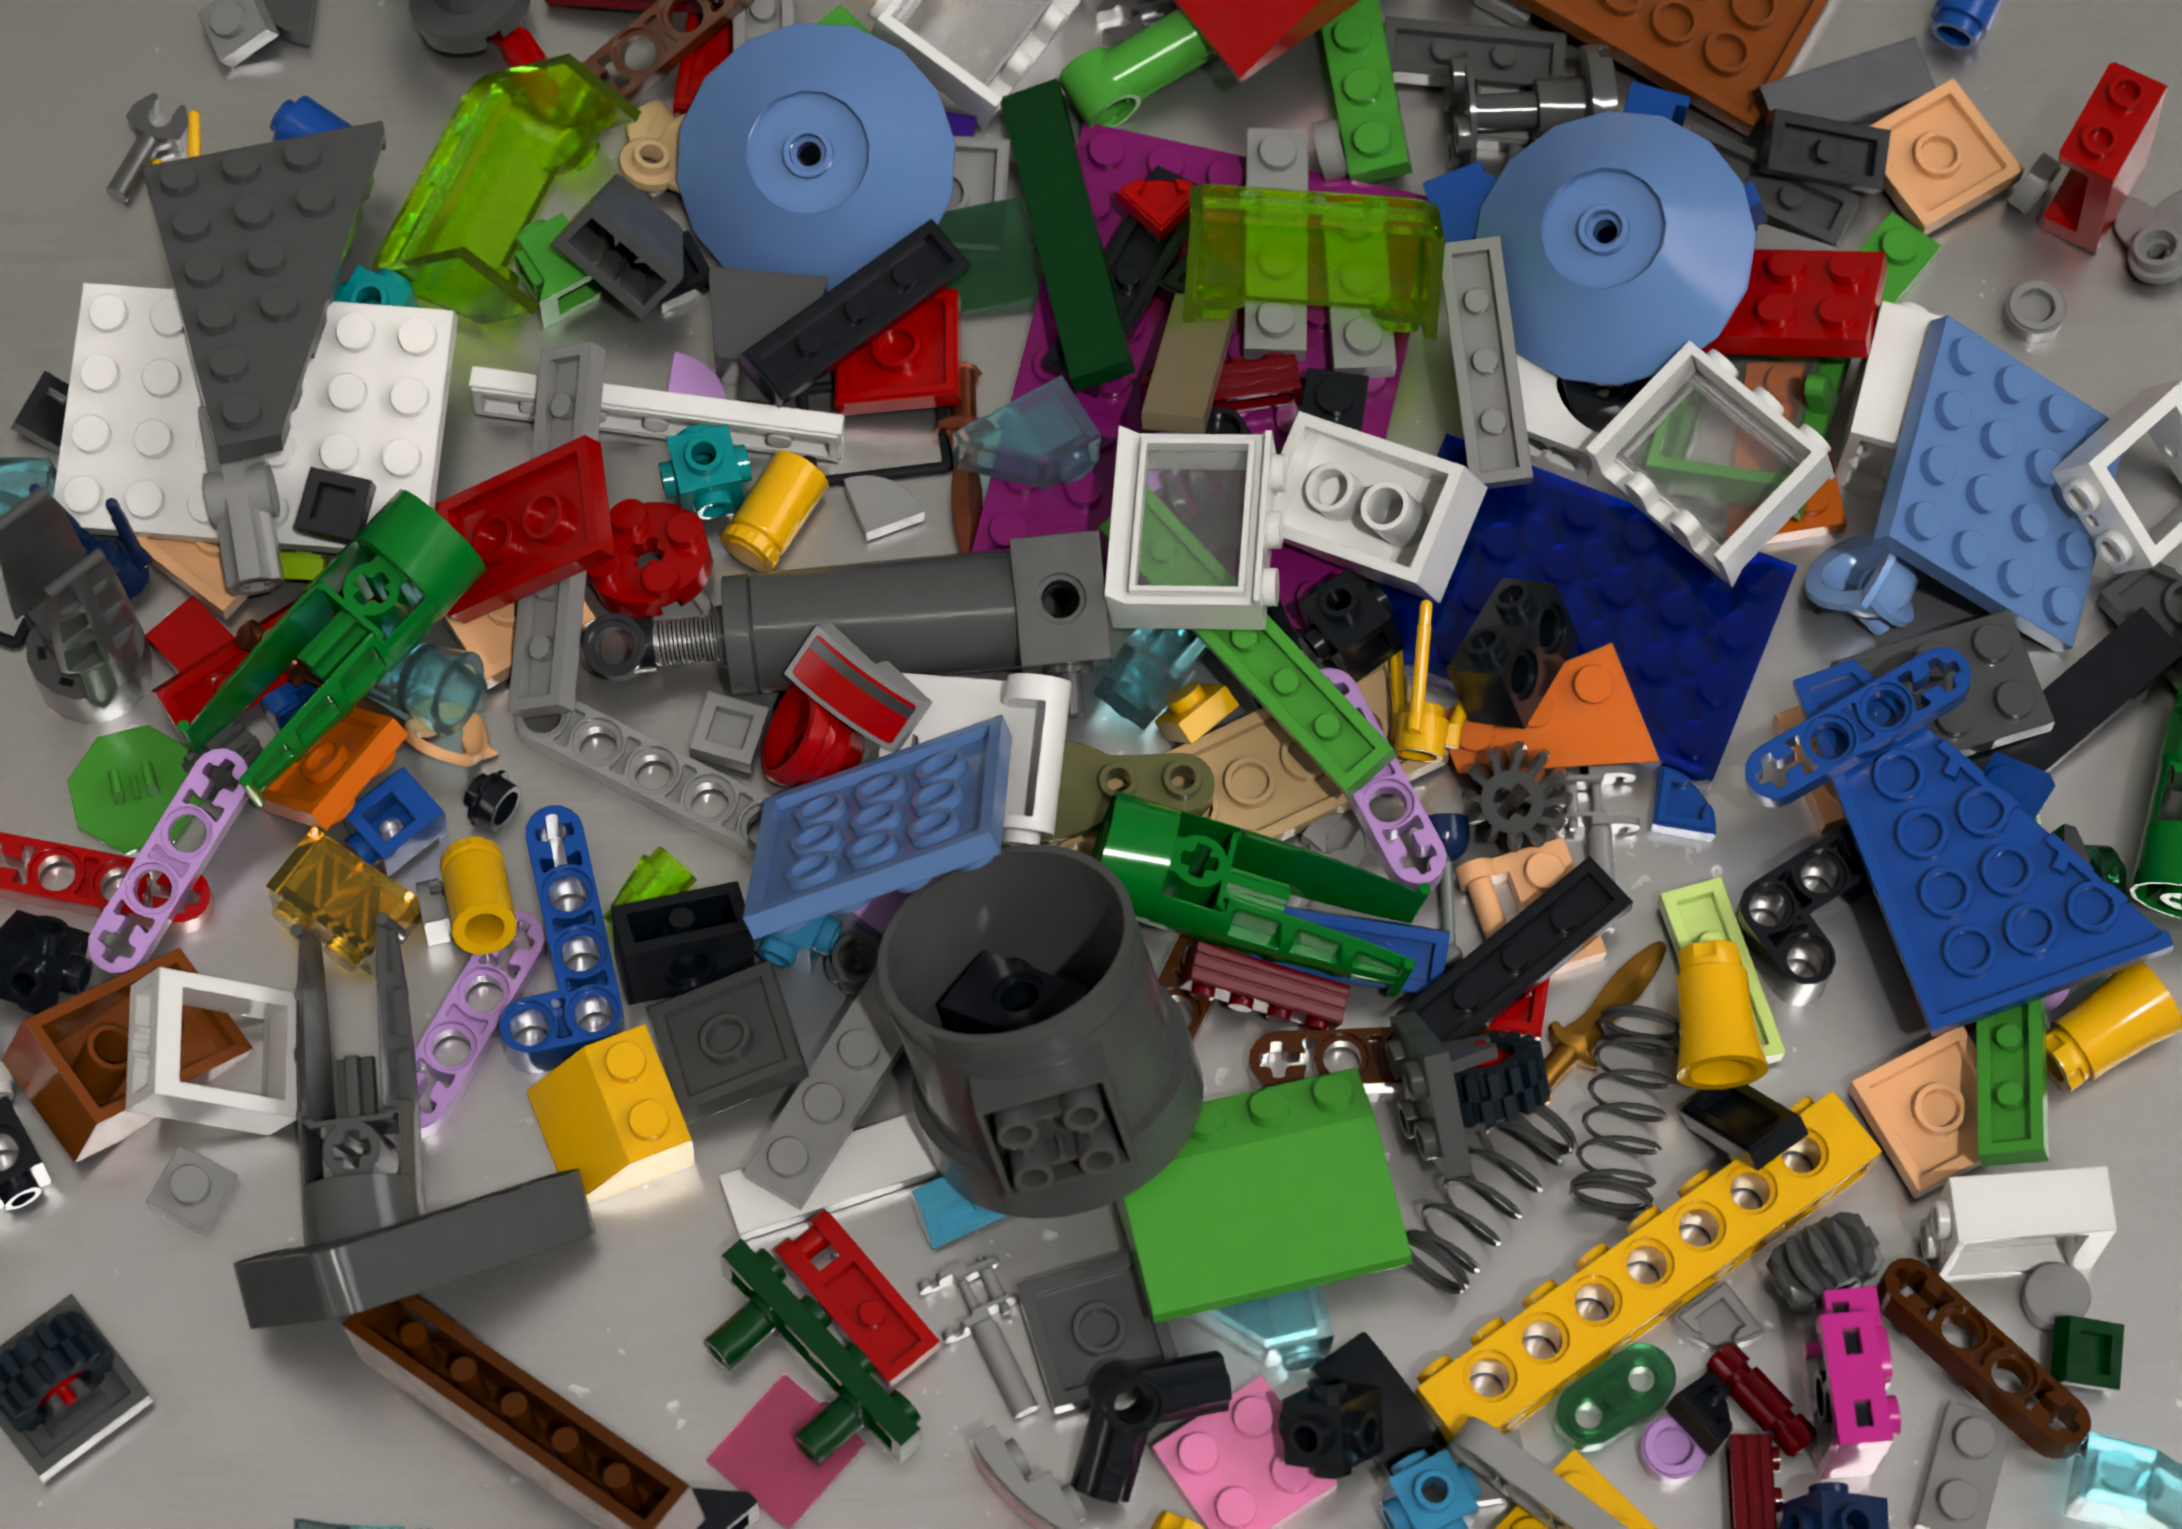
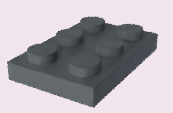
[1830,610,2055,756]

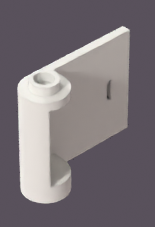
[878,673,1072,846]

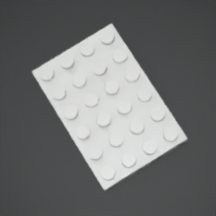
[53,283,458,554]

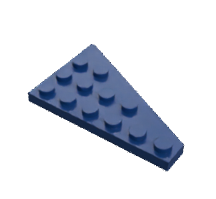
[1793,659,2174,1037]

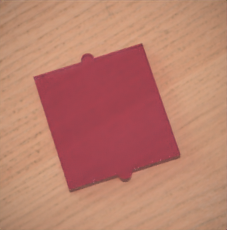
[706,1374,867,1529]

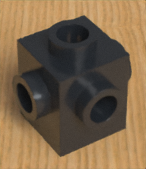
[1298,567,1405,683]
[0,910,93,1014]
[1279,1376,1384,1479]

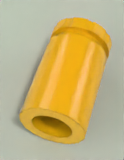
[720,450,829,572]
[440,836,517,955]

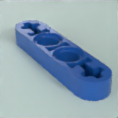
[1745,647,1971,808]

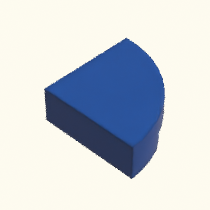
[261,682,319,734]
[1650,766,1716,843]

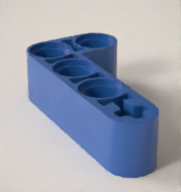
[500,805,625,1074]

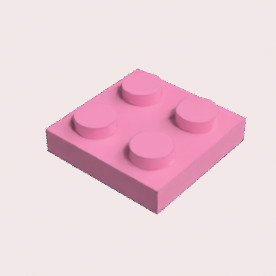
[1151,1375,1338,1529]

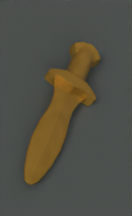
[1544,941,1667,1105]

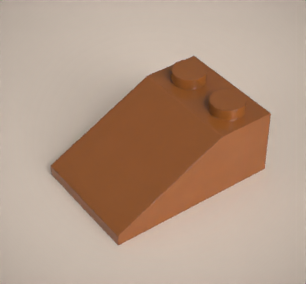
[1,948,253,1163]

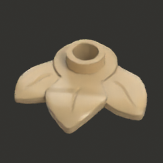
[618,100,686,196]

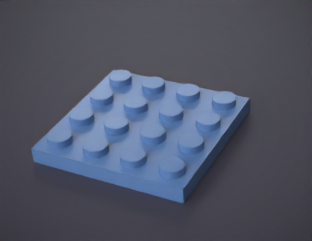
[1872,315,2121,653]
[743,715,1012,940]

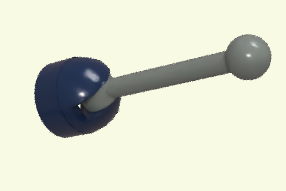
[1427,813,1470,969]

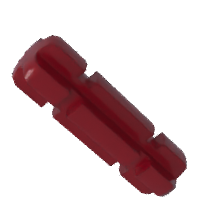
[1706,1342,1817,1457]

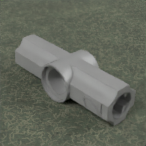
[198,405,285,595]

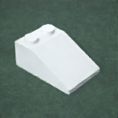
[1274,411,1487,604]

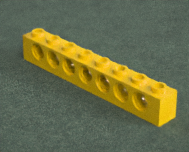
[1415,1090,1882,1465]

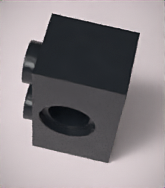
[611,881,755,1005]
[939,950,1090,1035]

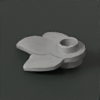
[2115,189,2182,284]

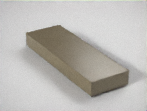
[1141,293,1237,434]

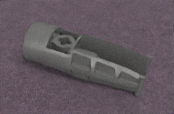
[0,485,153,724]
[290,912,426,1246]

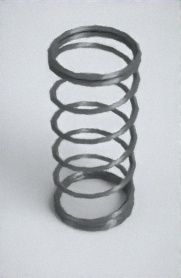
[1568,1005,1679,1216]
[1406,1105,1577,1294]

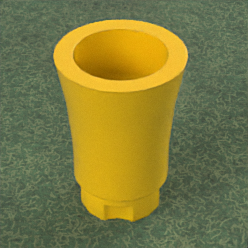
[1676,939,1769,1090]
[2046,962,2182,1092]

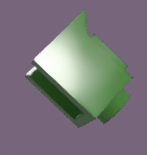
[514,213,603,330]

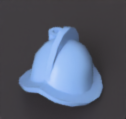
[1804,526,1919,636]

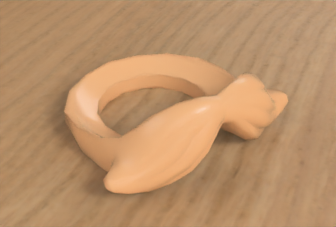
[403,703,498,767]

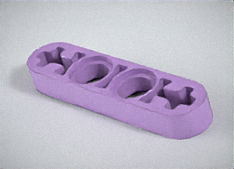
[1320,668,1447,891]
[88,748,251,975]
[415,910,547,1138]

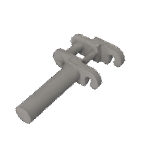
[1555,765,1640,883]
[917,1255,1039,1419]

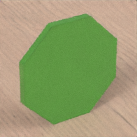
[67,725,205,856]

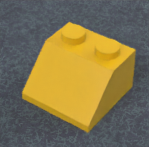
[526,1024,695,1204]

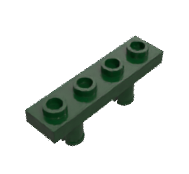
[704,1238,921,1467]

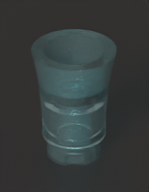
[367,637,484,737]

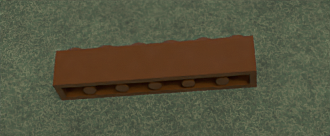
[342,1295,705,1529]

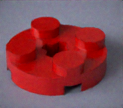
[587,499,713,617]

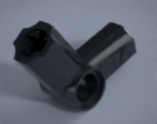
[1070,1350,1232,1504]

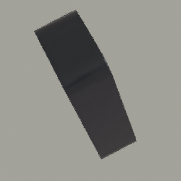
[1735,823,1873,1006]

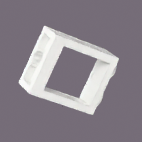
[1835,301,1943,498]
[2051,379,2182,574]
[125,967,298,1136]
[1920,1166,2117,1279]

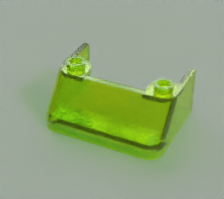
[372,53,641,324]
[1183,184,1445,340]

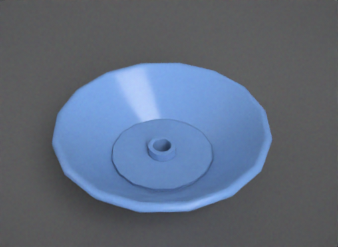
[676,23,956,292]
[1475,111,1757,386]

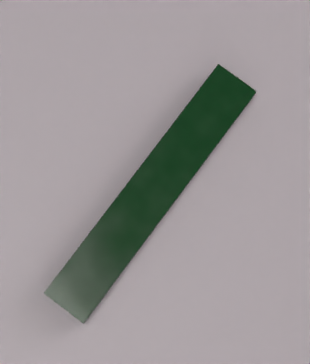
[1001,78,1135,392]

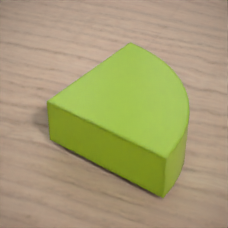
[280,550,329,580]

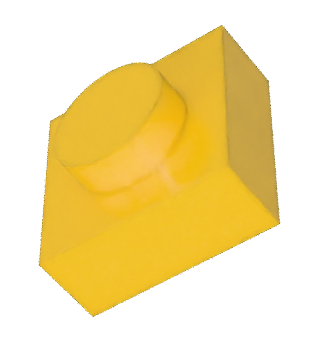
[1154,681,1239,744]

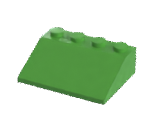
[1115,1067,1412,1324]

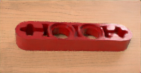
[0,832,214,933]

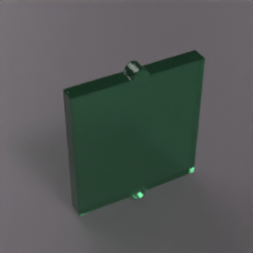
[938,196,1040,313]

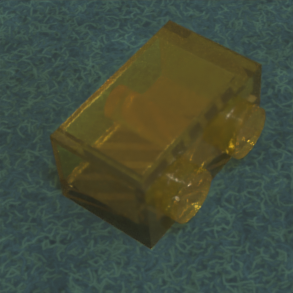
[266,827,422,978]

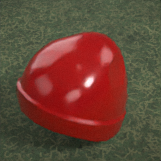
[761,684,865,787]

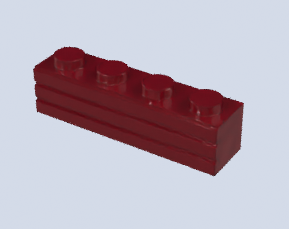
[1139,352,1302,413]
[1179,941,1350,1031]
[1725,1434,1783,1529]

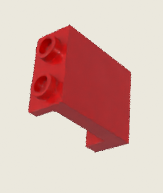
[2040,62,2168,254]

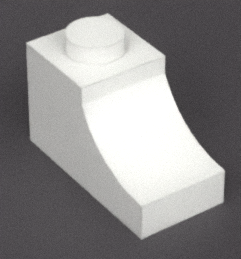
[1516,354,1599,481]

